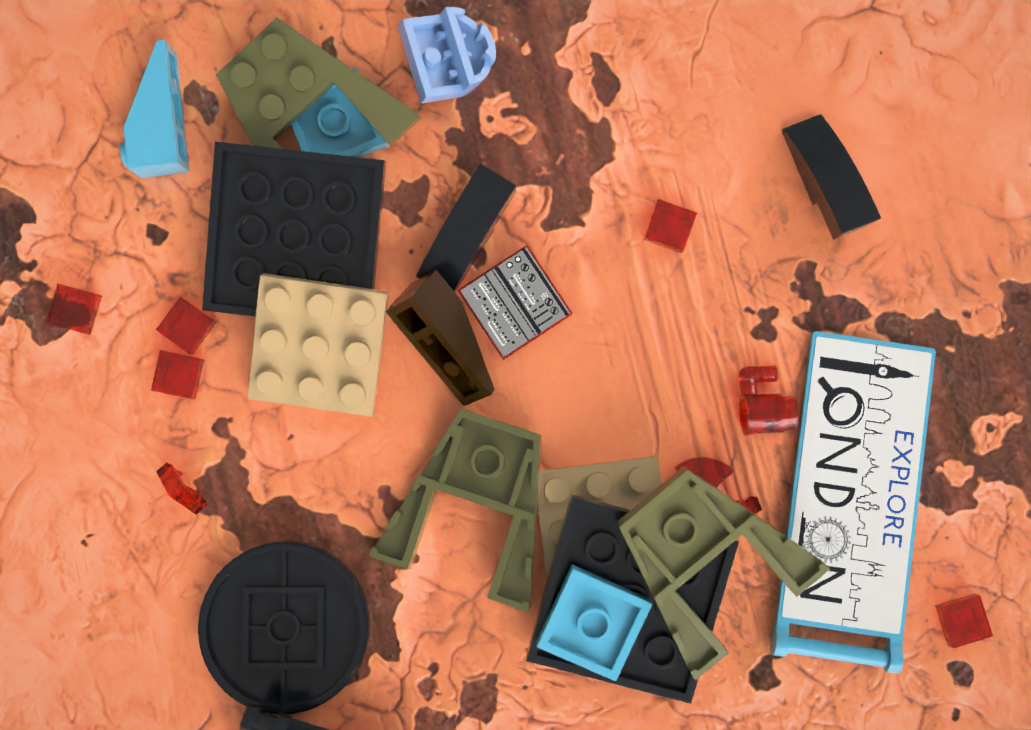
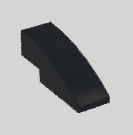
[782,114,881,240]
[416,163,516,292]

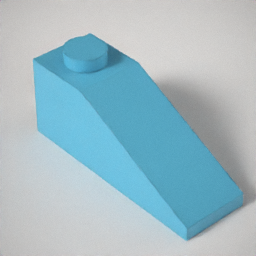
[120,40,190,178]

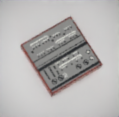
[457,245,573,361]

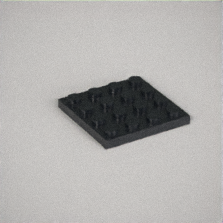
[202,142,386,316]
[526,494,739,704]

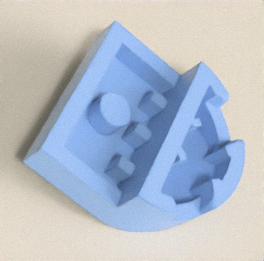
[397,7,496,103]

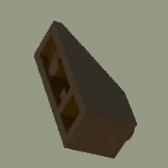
[385,270,495,406]

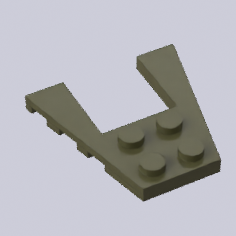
[216,18,421,149]
[369,409,542,612]
[617,466,830,680]

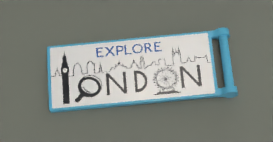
[770,331,936,674]

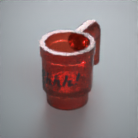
[739,365,798,436]

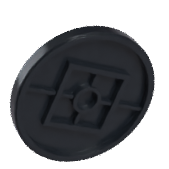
[198,541,370,714]

